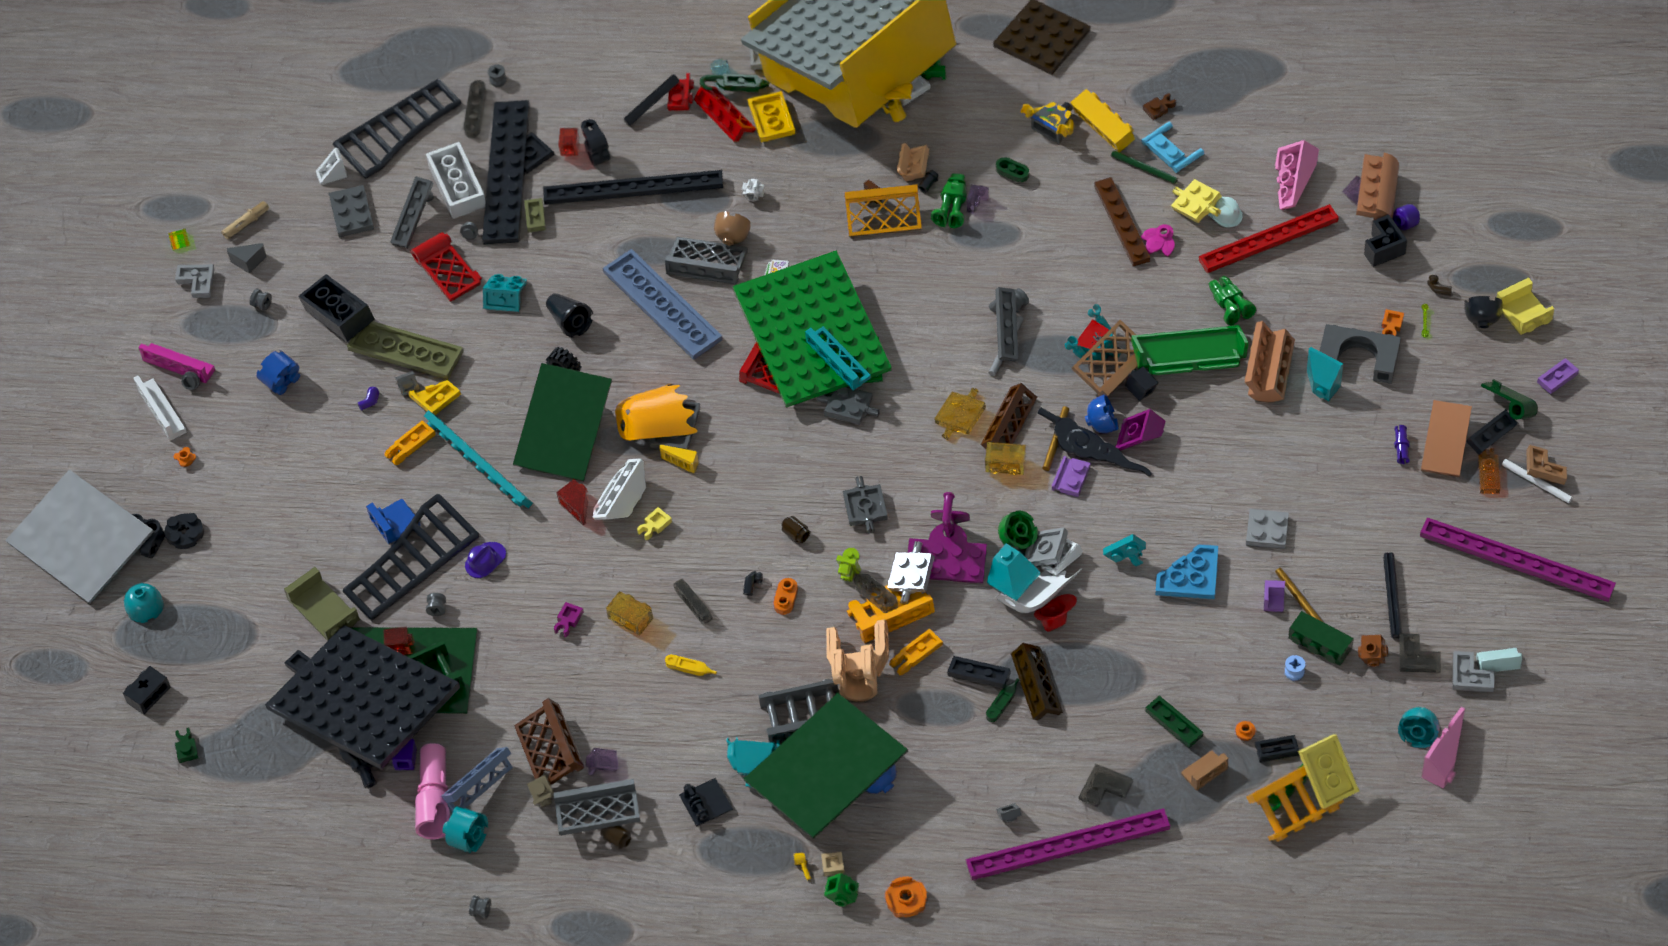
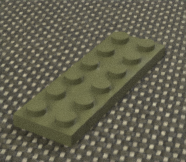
[347,321,464,380]

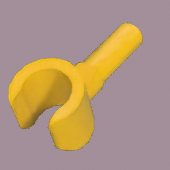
[794,853,811,880]

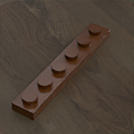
[1094,177,1150,267]

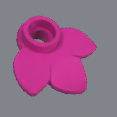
[1141,224,1175,257]

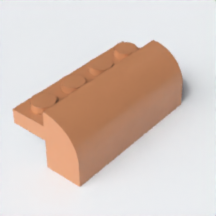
[1356,153,1399,221]
[1245,321,1295,403]

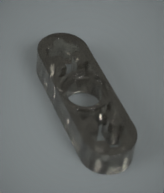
[854,574,898,613]
[673,578,713,625]

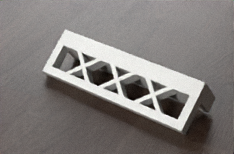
[133,376,187,441]

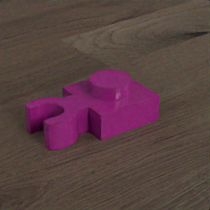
[554,602,584,637]

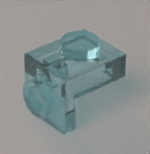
[710,59,731,85]

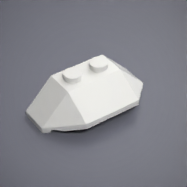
[593,458,646,520]

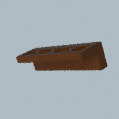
[980,383,1037,455]

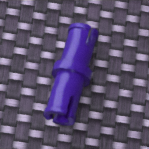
[1394,425,1410,464]

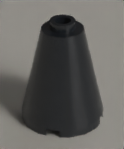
[546,293,593,338]

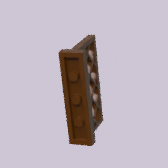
[514,698,584,785]

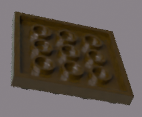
[993,0,1091,75]

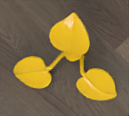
[882,83,913,122]

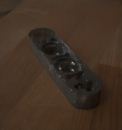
[463,80,487,138]

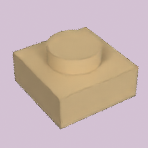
[821,852,844,876]

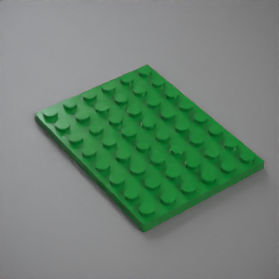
[733,250,892,408]

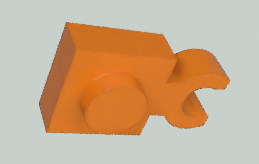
[1381,309,1404,336]

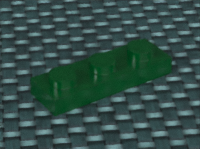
[1145,695,1203,748]

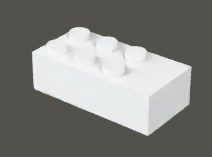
[426,142,486,219]

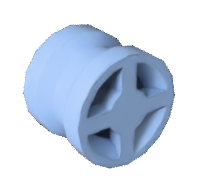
[1284,655,1305,681]

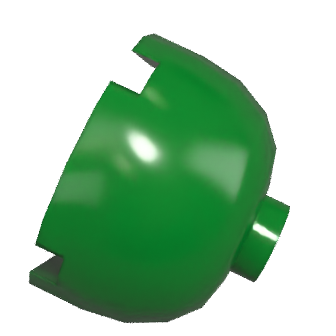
[998,510,1038,550]

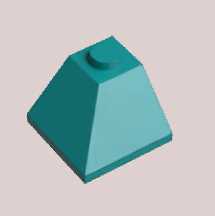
[1307,347,1343,401]
[987,544,1041,601]

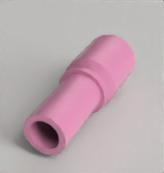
[415,743,450,839]

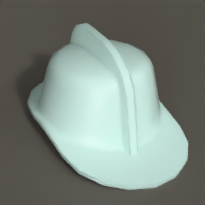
[1208,196,1243,228]

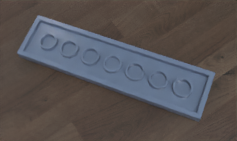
[603,249,723,360]

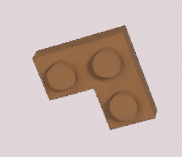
[1526,445,1567,485]

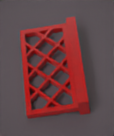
[739,342,780,394]

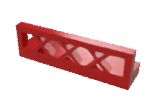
[693,86,756,142]

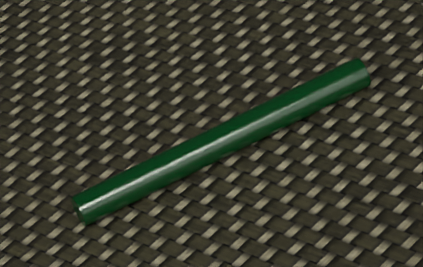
[1111,150,1178,184]

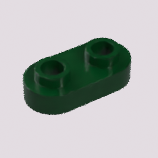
[996,157,1029,183]

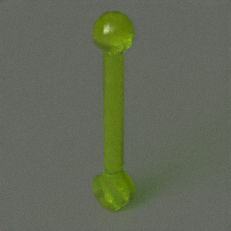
[1421,303,1429,338]

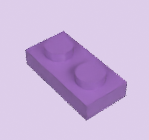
[1537,358,1579,394]

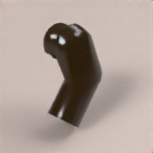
[1427,275,1452,296]

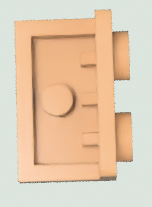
[897,143,929,181]

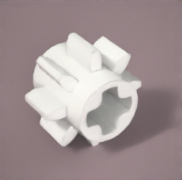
[742,179,765,201]

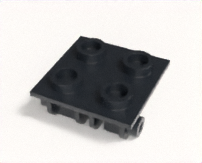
[679,778,733,827]

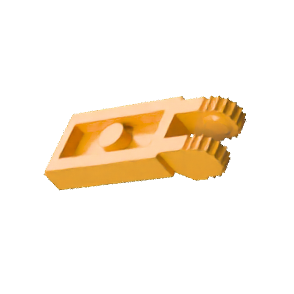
[384,421,436,466]
[889,629,943,676]

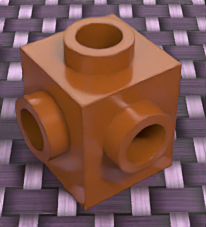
[1358,635,1388,667]

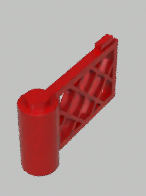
[411,232,482,302]

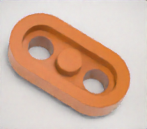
[774,578,798,615]

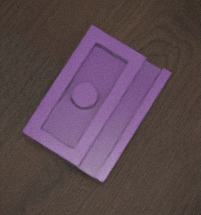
[1052,456,1090,497]

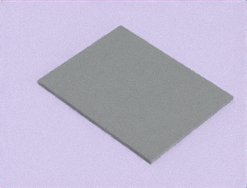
[5,470,154,604]

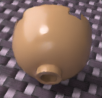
[714,212,751,246]

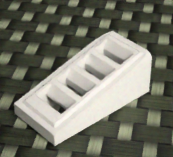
[1041,538,1083,576]

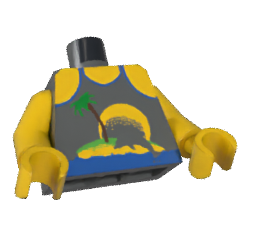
[1020,102,1074,144]

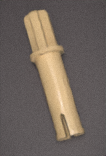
[221,201,269,240]

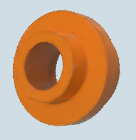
[1235,721,1256,741]

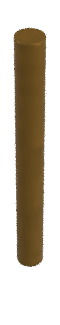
[1042,406,1070,471]
[1275,568,1323,622]

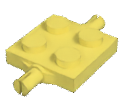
[1171,179,1222,223]

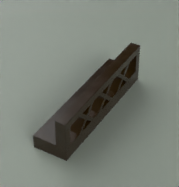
[1011,643,1063,721]

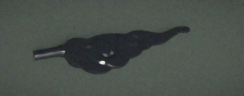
[1038,407,1152,477]

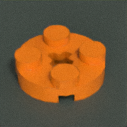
[885,876,927,918]

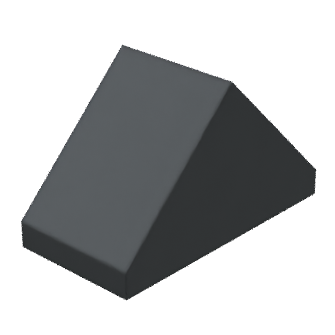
[227,243,267,274]

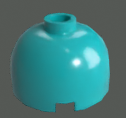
[124,583,164,623]
[1398,707,1440,748]

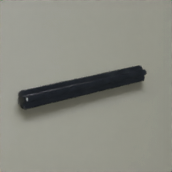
[1383,552,1402,639]

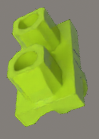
[836,548,861,582]

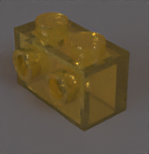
[985,442,1026,475]
[606,591,653,636]

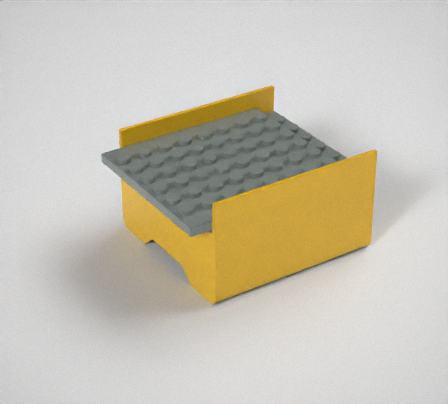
[741,0,956,128]

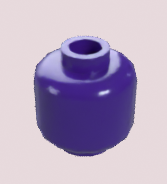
[1393,204,1420,230]

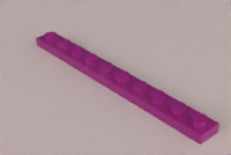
[1420,517,1616,602]
[966,808,1170,881]

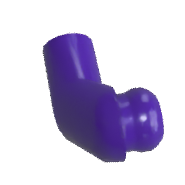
[357,386,379,411]

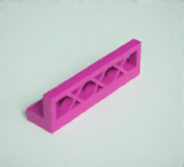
[138,343,215,383]

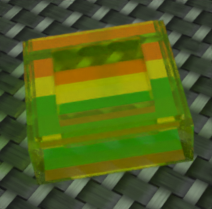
[168,229,190,250]

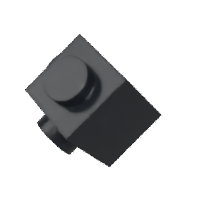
[1125,367,1159,401]

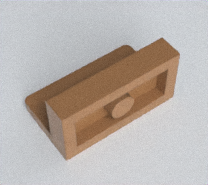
[1182,751,1229,791]

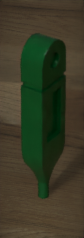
[986,678,1019,722]

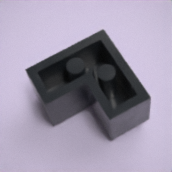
[1364,215,1407,267]

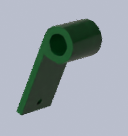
[1481,379,1538,420]

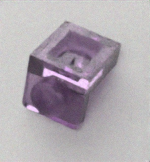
[1342,176,1361,204]
[967,184,989,214]
[585,748,618,775]

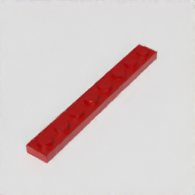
[1199,204,1339,273]

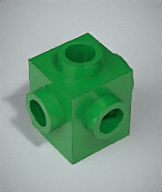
[824,873,859,907]

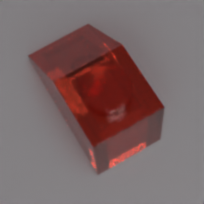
[556,479,588,525]

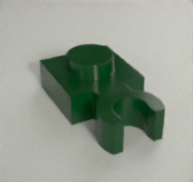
[175,728,199,764]

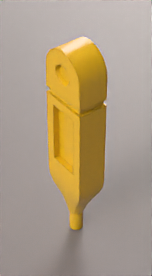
[665,654,717,676]

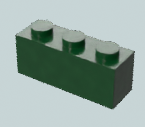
[1288,611,1354,666]

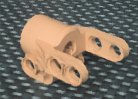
[826,619,889,702]

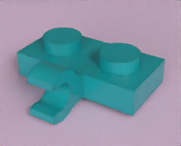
[1103,534,1146,566]

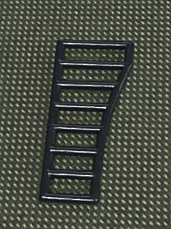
[333,79,461,179]
[343,494,479,620]

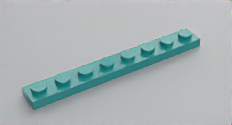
[424,410,533,509]

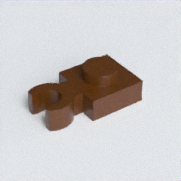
[1143,93,1176,121]

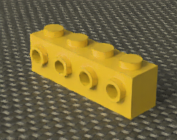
[1070,89,1135,152]

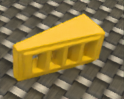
[660,445,699,473]

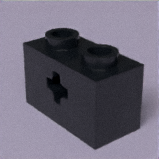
[123,666,171,715]

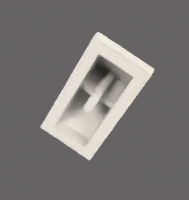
[316,147,347,185]

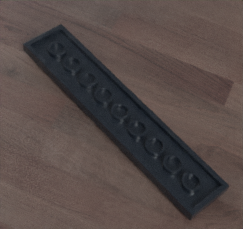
[482,100,530,244]

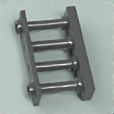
[758,679,839,744]

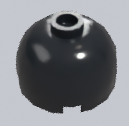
[1464,296,1503,328]

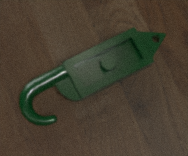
[699,74,770,92]

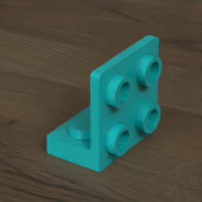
[483,274,527,312]

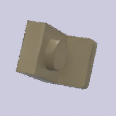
[527,775,554,808]

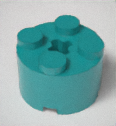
[442,806,488,853]

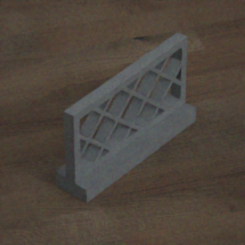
[665,237,748,285]
[553,779,640,836]

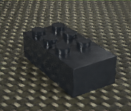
[298,274,375,342]

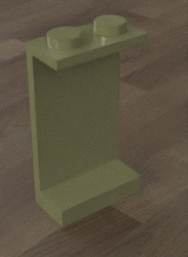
[284,567,360,641]

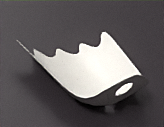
[996,568,1082,613]

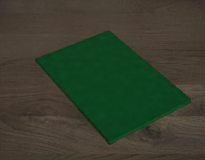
[513,363,612,482]

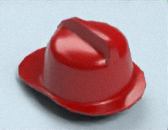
[1034,594,1077,632]

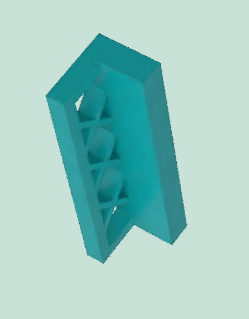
[805,326,871,390]

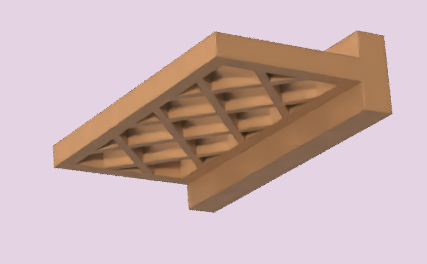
[1071,320,1138,397]

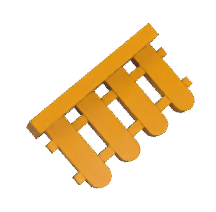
[847,585,935,643]

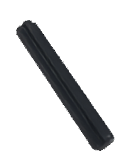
[623,74,679,126]

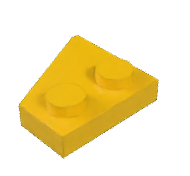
[409,380,461,415]

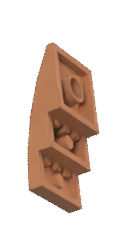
[1421,400,1472,477]

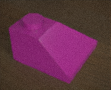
[1116,409,1166,451]

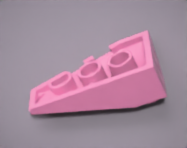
[1275,140,1319,210]
[1422,707,1465,789]

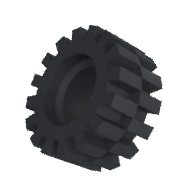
[546,347,582,371]

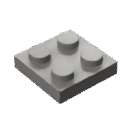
[1246,509,1289,549]
[1025,527,1068,566]

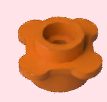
[173,447,196,467]

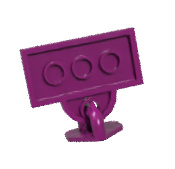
[908,492,987,584]

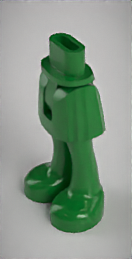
[931,173,966,228]

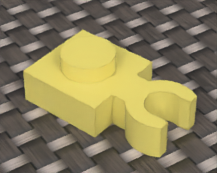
[637,507,672,540]

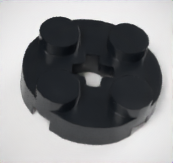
[164,513,204,549]

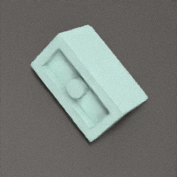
[1476,648,1522,672]

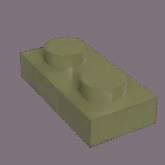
[524,198,546,233]

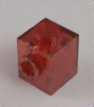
[558,128,580,156]
[383,626,414,655]

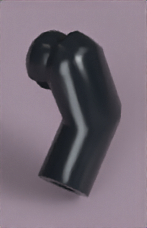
[743,571,763,596]

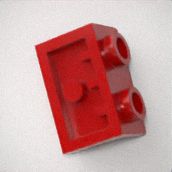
[667,73,694,111]

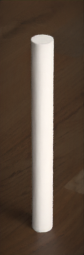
[1502,459,1573,504]

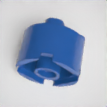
[257,350,300,395]

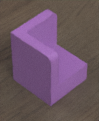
[1264,580,1285,612]

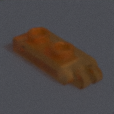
[1478,448,1500,494]

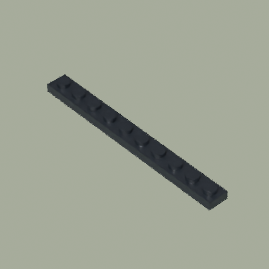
[543,170,724,205]

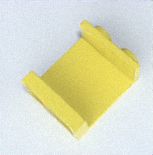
[1496,278,1554,335]

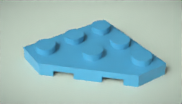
[1155,544,1218,599]

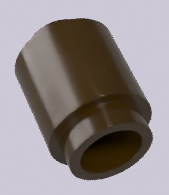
[781,516,810,543]
[600,825,632,849]

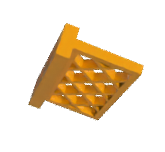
[844,184,922,237]

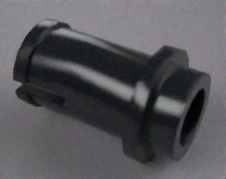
[918,170,939,193]

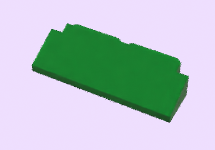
[1131,325,1249,375]

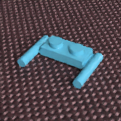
[1141,121,1204,173]

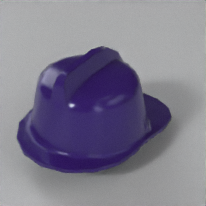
[465,542,506,578]

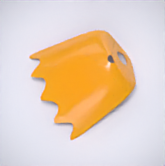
[615,383,697,440]

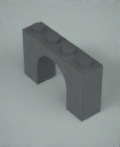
[1320,324,1401,384]

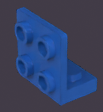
[366,499,421,545]

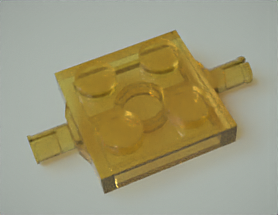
[934,387,986,440]

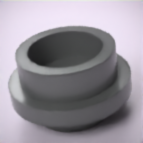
[460,222,478,239]
[181,371,200,390]

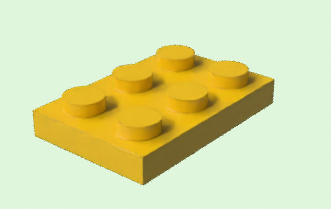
[748,91,795,143]

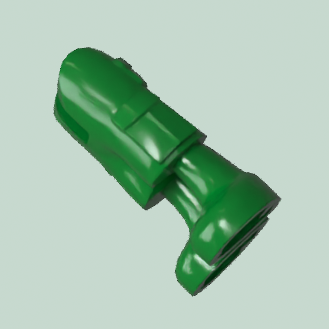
[1208,276,1257,326]

